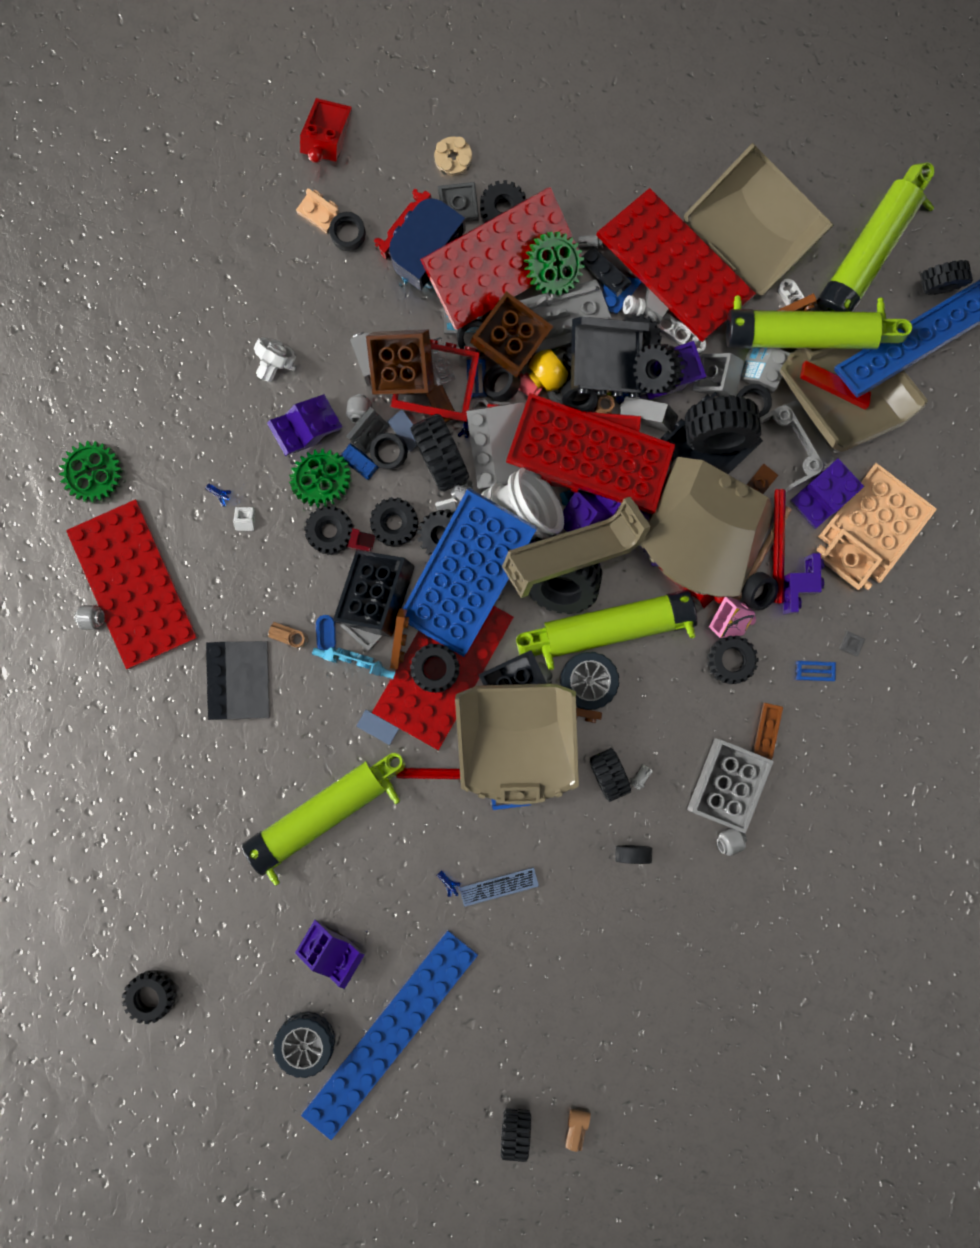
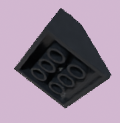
[333,550,415,637]
[206,641,270,720]
[478,650,547,685]

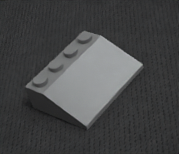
[466,402,525,488]
[687,738,773,834]

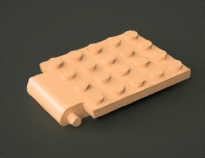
[816,463,937,590]

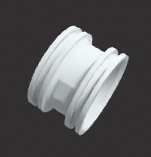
[481,467,564,544]

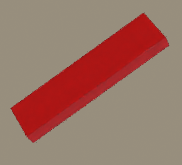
[800,360,871,410]

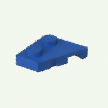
[602,277,641,315]

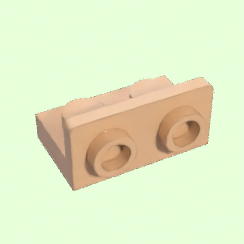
[296,188,339,233]

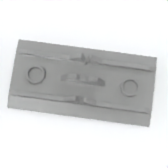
[489,279,612,355]

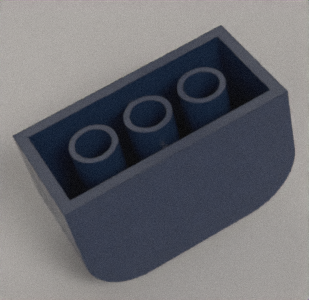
[389,198,466,291]

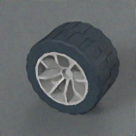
[560,652,620,710]
[273,1012,336,1078]

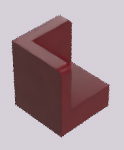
[348,528,375,552]

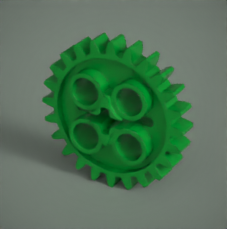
[524,232,585,296]
[59,441,123,503]
[289,449,352,508]

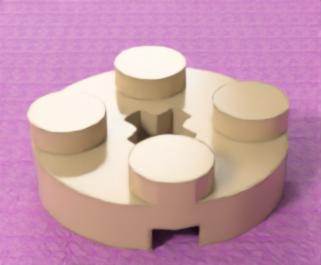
[434,136,472,176]

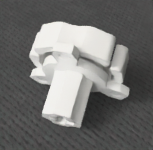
[254,337,296,382]

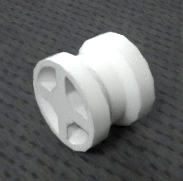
[623,295,646,317]

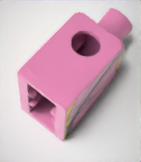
[709,597,756,638]

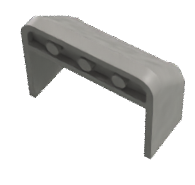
[760,401,834,492]

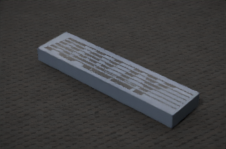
[459,867,539,907]

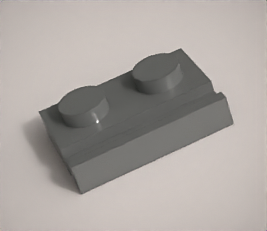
[346,407,389,454]

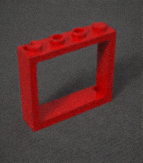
[391,339,479,422]

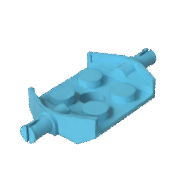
[312,647,396,679]

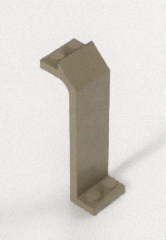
[502,497,651,598]

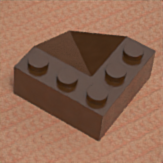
[470,291,554,378]
[366,329,435,395]

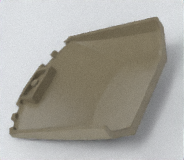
[684,143,834,296]
[780,348,928,452]
[640,457,774,598]
[455,684,579,805]

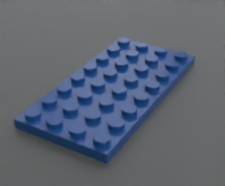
[403,488,538,657]

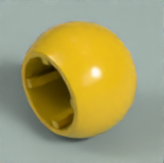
[529,349,569,391]

